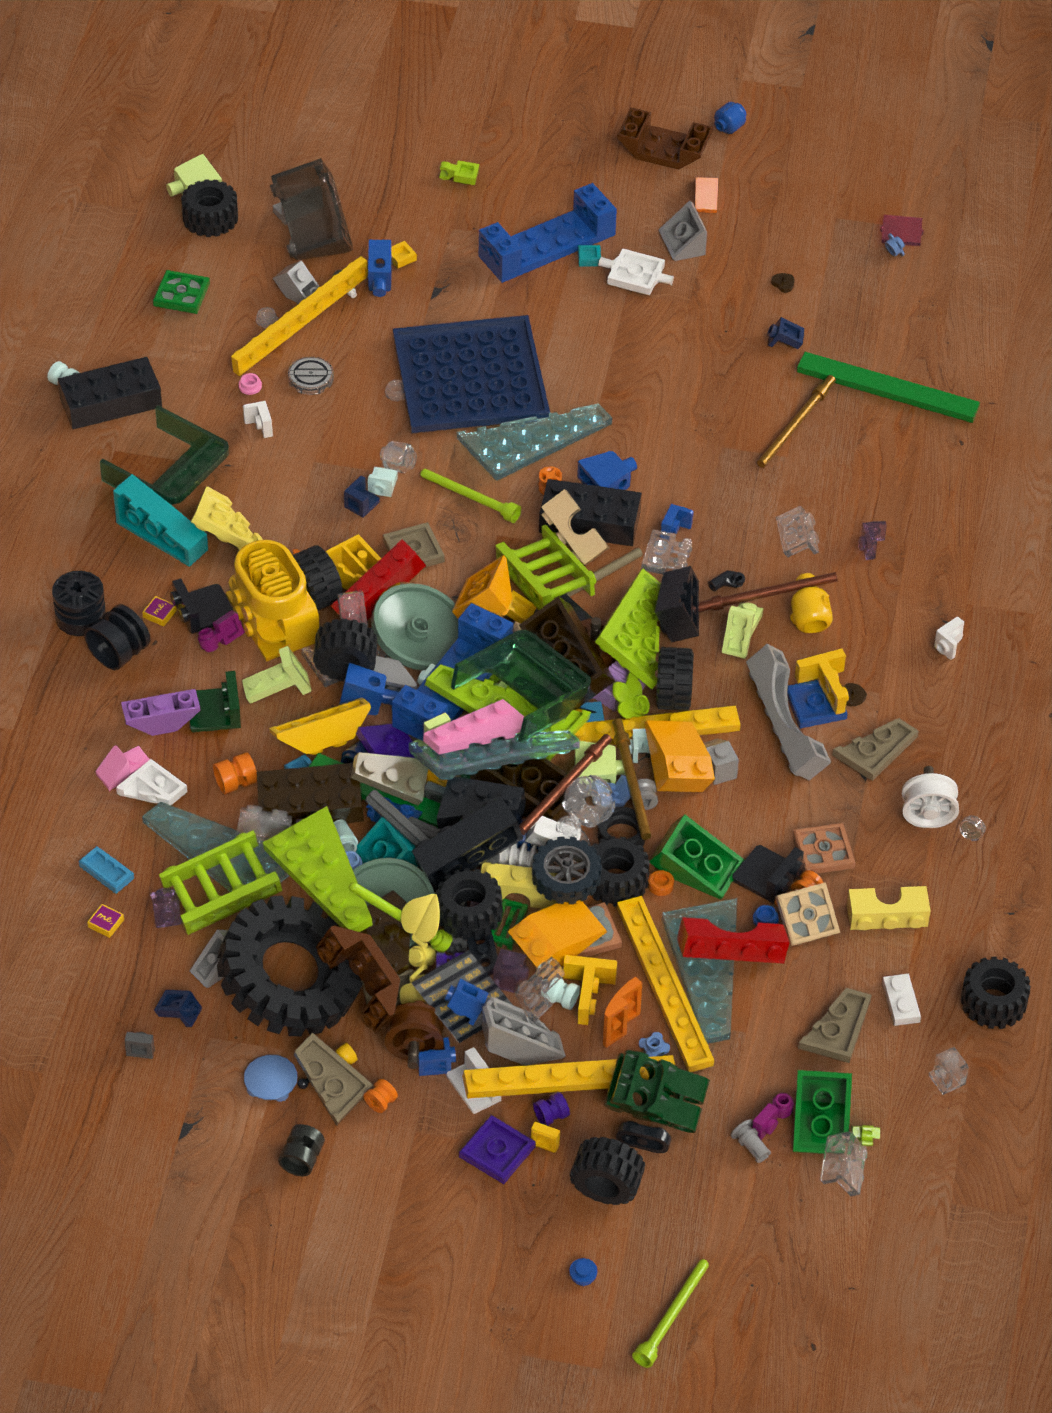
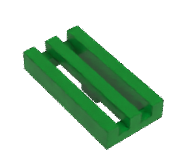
[491,899,528,950]

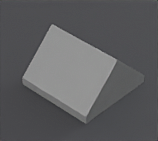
[659,201,707,261]

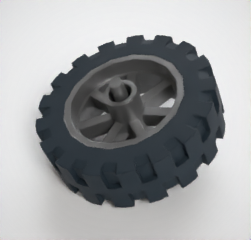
[532,836,602,904]

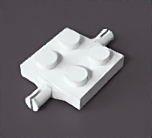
[599,249,674,295]

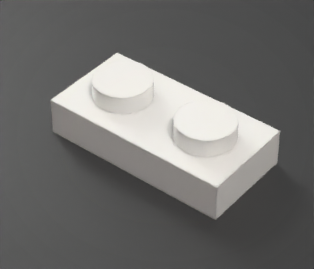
[882,974,921,1026]

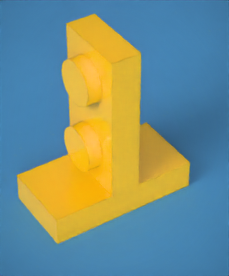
[795,648,849,715]
[563,955,618,1025]

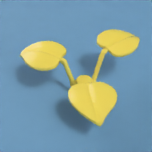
[400,894,440,1005]

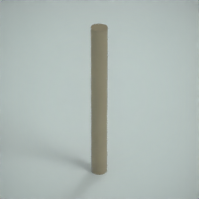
[566,548,643,597]

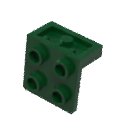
[190,671,241,732]

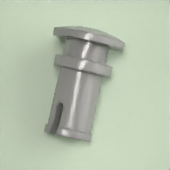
[731,1119,771,1163]

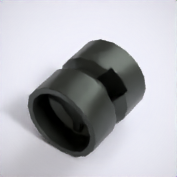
[278,1124,325,1177]

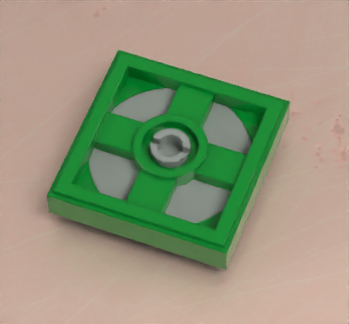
[153,270,210,314]

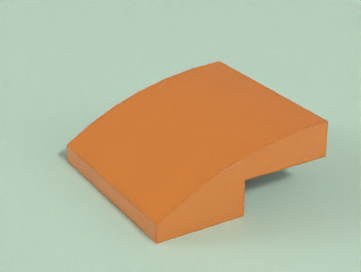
[603,976,642,1048]

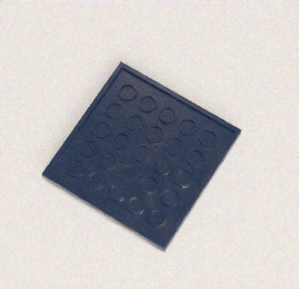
[393,315,550,433]

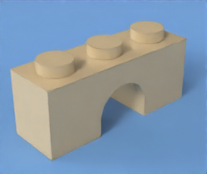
[542,489,609,565]

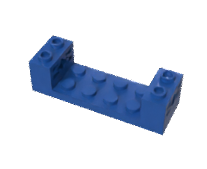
[478,183,617,283]
[392,603,514,741]

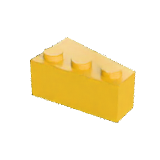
[326,534,400,605]

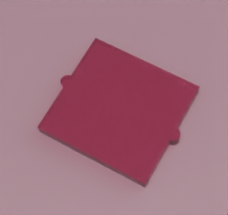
[880,215,924,246]

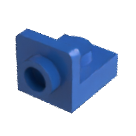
[660,504,694,542]
[418,1037,456,1076]

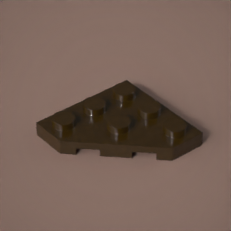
[337,890,410,976]

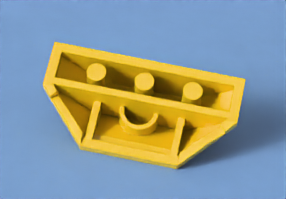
[269,697,371,755]

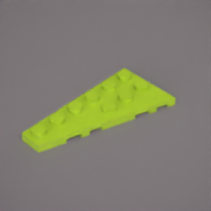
[595,568,661,689]
[425,664,591,761]
[263,806,373,932]

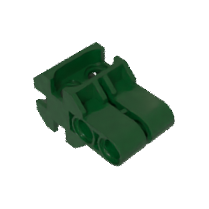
[604,1050,710,1133]

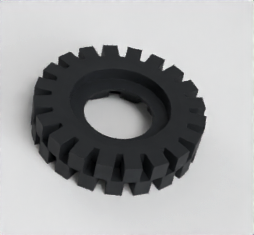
[217,896,363,1037]

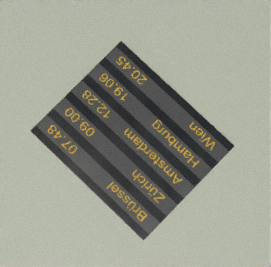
[412,950,513,1043]

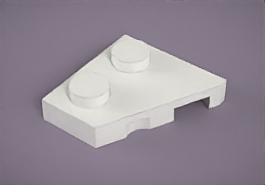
[116,759,188,807]

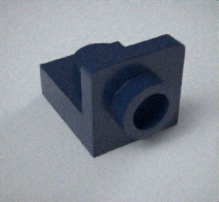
[767,317,805,349]
[154,990,202,1027]

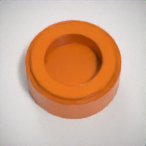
[648,870,674,896]

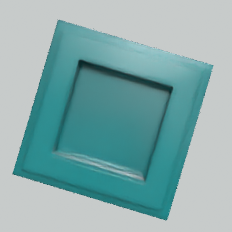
[578,245,601,267]

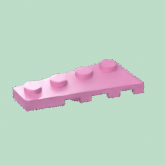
[423,699,535,754]

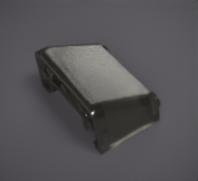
[270,158,354,261]

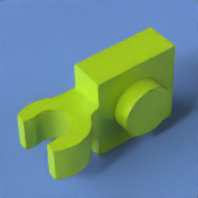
[439,160,480,185]
[851,1125,880,1146]

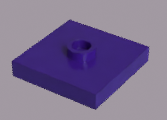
[356,724,423,759]
[459,1115,536,1184]

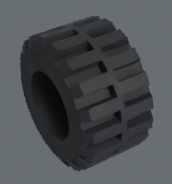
[181,179,238,237]
[293,545,343,611]
[313,618,378,682]
[656,647,694,711]
[584,836,650,907]
[436,868,503,940]
[961,957,1031,1029]
[570,1137,645,1205]

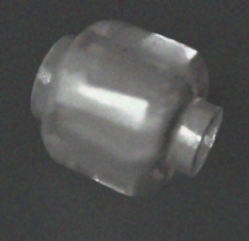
[380,441,417,473]

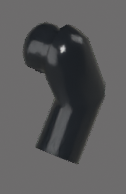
[708,570,745,592]

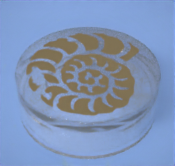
[959,815,986,841]

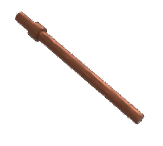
[699,572,838,612]
[519,734,612,835]

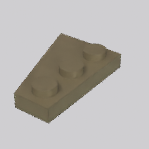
[832,718,919,781]
[350,752,430,805]
[798,988,872,1063]
[294,1033,373,1126]

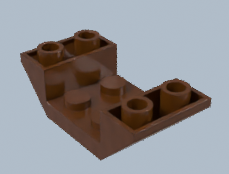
[617,107,714,170]
[316,926,400,1035]

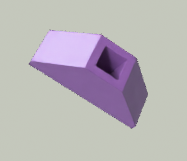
[121,689,200,736]

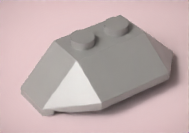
[482,996,565,1066]

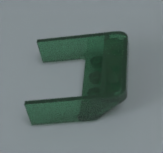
[100,405,229,505]
[451,630,591,743]

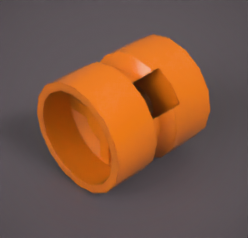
[213,752,257,795]

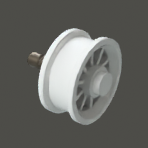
[902,766,959,828]

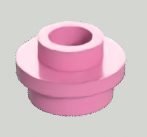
[239,373,262,395]

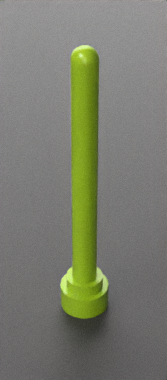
[420,469,521,523]
[349,882,452,952]
[632,1259,709,1368]

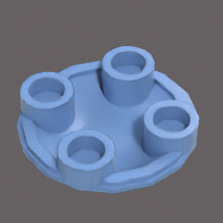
[244,1055,297,1102]

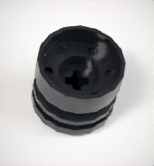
[52,570,106,636]
[84,604,151,671]

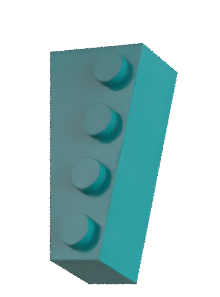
[113,474,208,567]

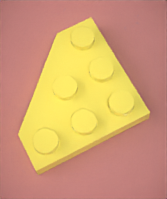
[191,486,263,550]

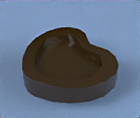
[771,273,795,293]
[844,683,867,706]

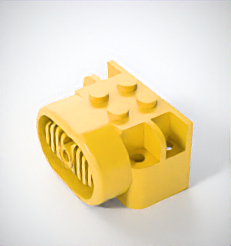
[226,540,319,662]

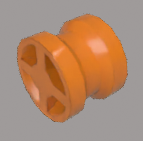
[538,466,562,495]
[791,870,823,891]
[363,1079,398,1113]

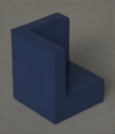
[344,475,380,518]

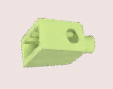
[166,154,222,197]
[574,741,625,793]

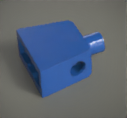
[368,239,392,297]
[577,451,637,490]
[339,663,399,716]

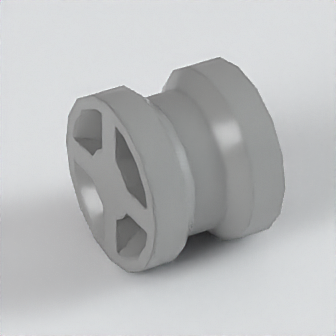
[638,779,658,810]

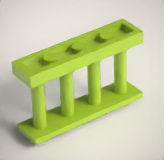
[495,525,596,610]
[159,830,282,935]

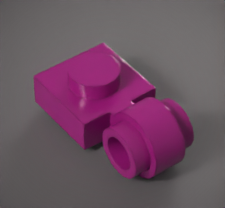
[198,610,245,652]
[752,1093,794,1140]

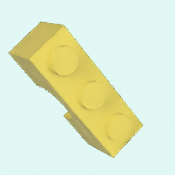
[481,862,558,909]
[847,886,930,930]

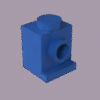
[444,978,489,1025]

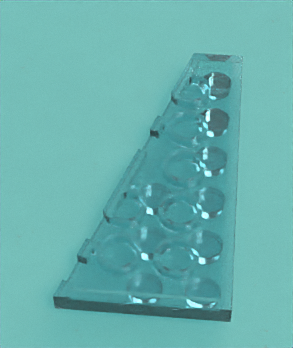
[457,404,612,481]
[409,730,580,780]
[142,802,289,907]
[662,898,737,1044]

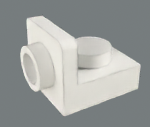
[243,401,273,438]
[934,616,964,660]

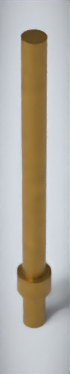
[757,375,836,468]
[612,718,651,840]

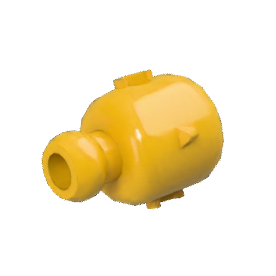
[790,573,833,633]

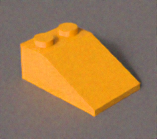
[452,555,512,619]
[644,720,715,792]
[508,900,607,980]

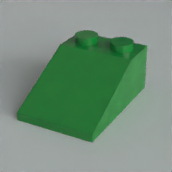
[649,814,745,900]
[793,1070,852,1156]

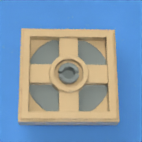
[775,882,840,947]

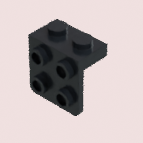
[170,578,233,634]
[733,845,805,904]

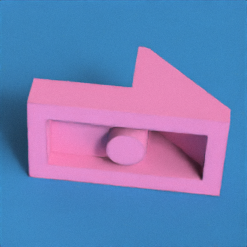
[96,745,150,791]

